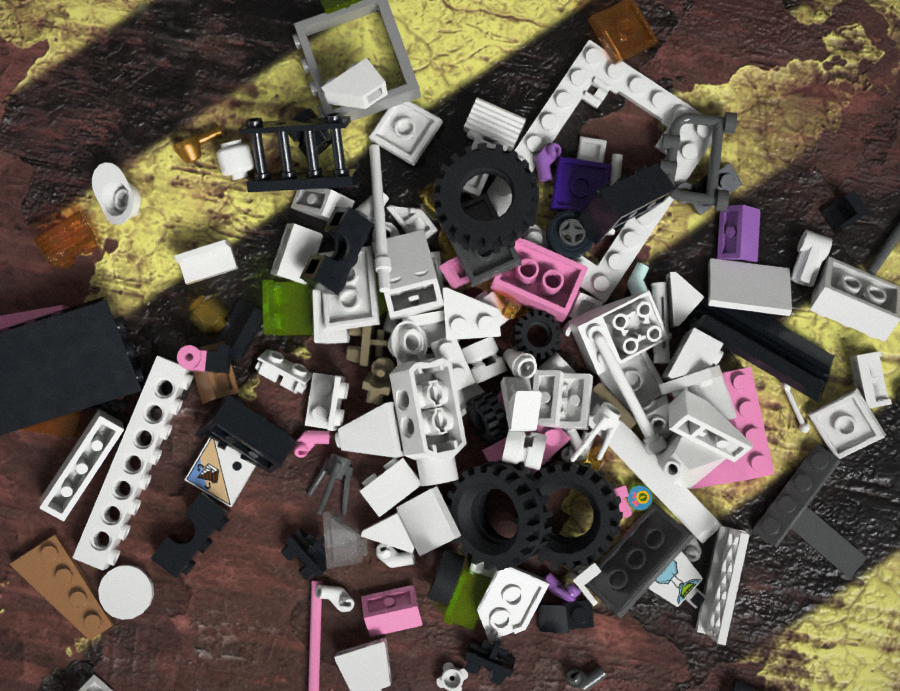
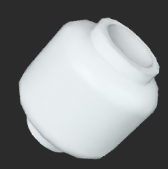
[216,139,254,180]

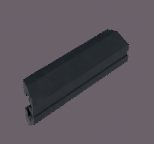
[686,294,834,402]

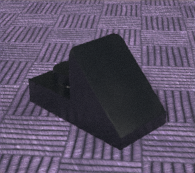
[537,599,594,633]

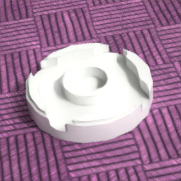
[98,564,154,620]

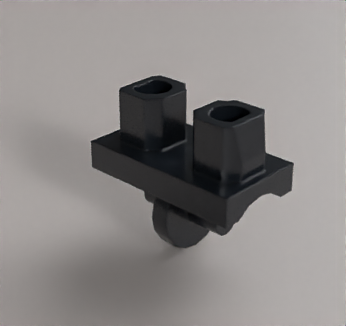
[281,528,332,581]
[465,636,516,685]

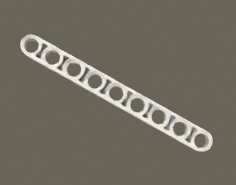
[537,352,722,544]

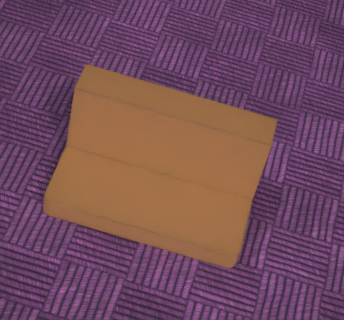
[193,342,239,404]

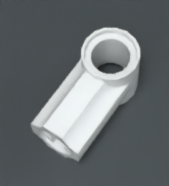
[790,229,833,287]

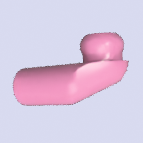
[293,430,330,458]

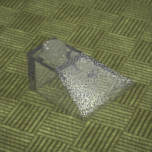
[323,508,368,569]

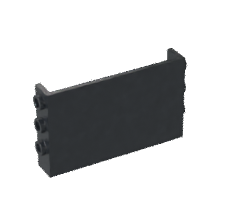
[0,294,147,436]

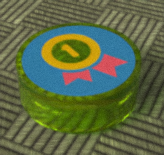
[626,484,654,511]

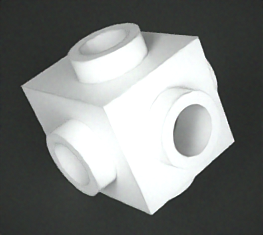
[638,395,673,438]

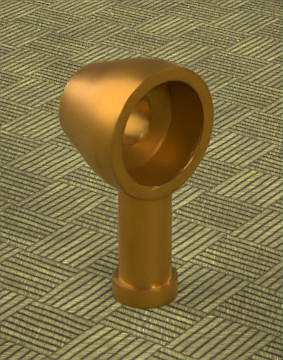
[173,125,223,164]

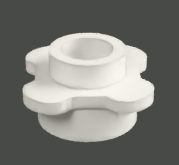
[437,662,468,691]

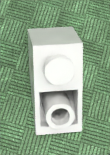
[321,58,388,109]

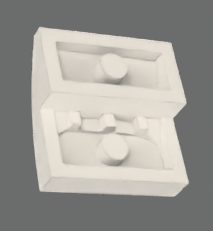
[532,370,593,430]

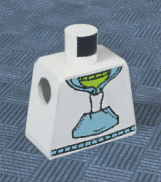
[648,551,706,608]

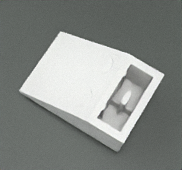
[371,229,444,321]
[567,290,669,375]

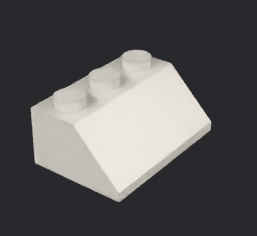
[810,257,900,342]

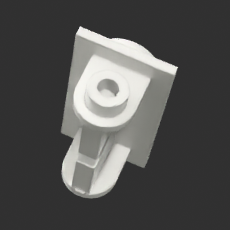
[255,349,313,394]

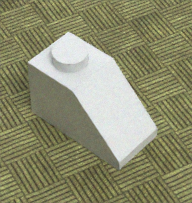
[291,188,355,222]

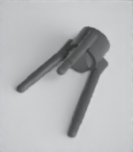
[307,453,354,515]

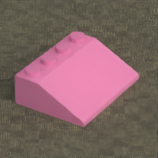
[668,367,775,489]

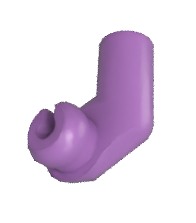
[535,143,561,182]
[543,572,581,602]

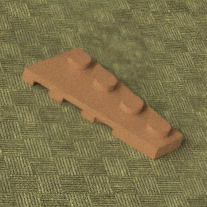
[9,534,115,641]

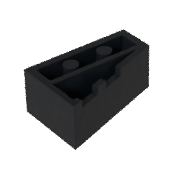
[577,163,676,245]
[194,395,296,473]

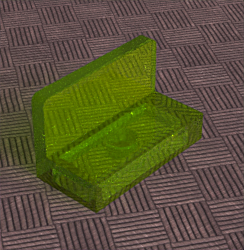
[443,568,492,630]

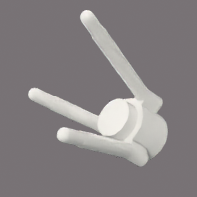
[570,401,622,462]

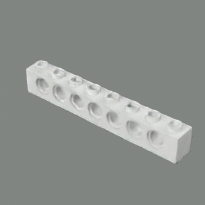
[73,356,193,570]

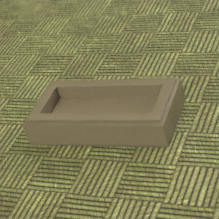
[592,382,637,429]

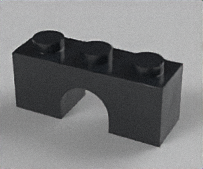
[300,207,374,295]
[150,492,231,578]

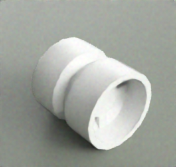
[462,337,508,384]
[501,429,547,470]

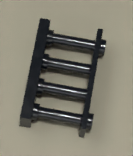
[238,113,358,192]

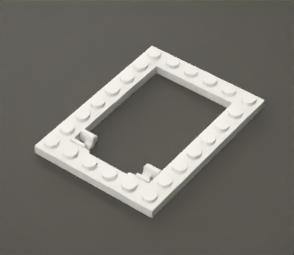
[487,40,713,304]

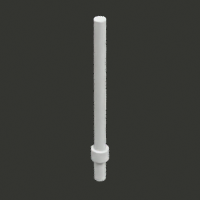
[369,144,392,292]

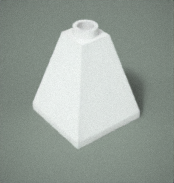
[335,402,404,458]
[655,432,727,489]

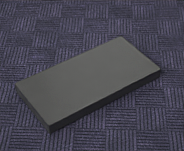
[585,502,694,619]

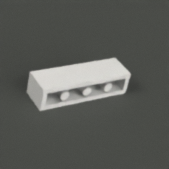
[39,409,124,521]

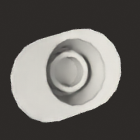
[92,162,141,225]

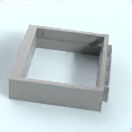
[292,0,421,121]

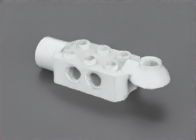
[388,321,467,486]

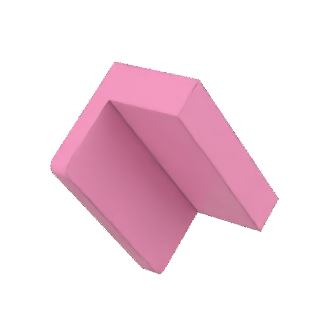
[361,585,422,637]

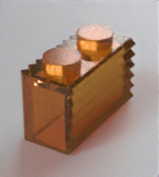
[34,210,102,269]

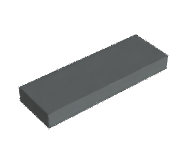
[791,507,867,578]

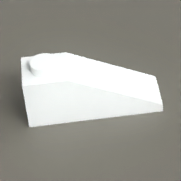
[668,390,753,462]

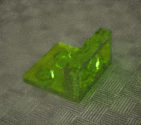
[262,280,316,336]

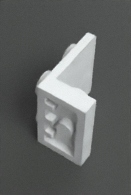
[659,365,737,420]
[305,373,349,431]

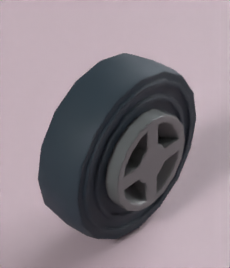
[546,210,593,259]

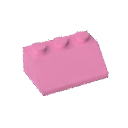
[490,238,588,323]

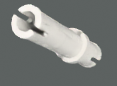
[651,282,672,364]

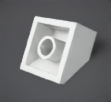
[661,328,724,381]

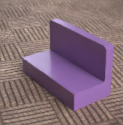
[717,205,760,262]

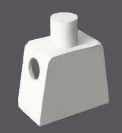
[334,637,392,691]

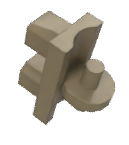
[346,325,388,367]
[362,357,395,406]

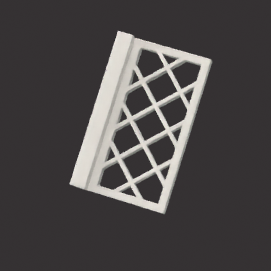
[695,526,750,645]

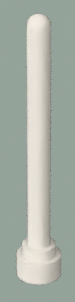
[594,334,668,455]

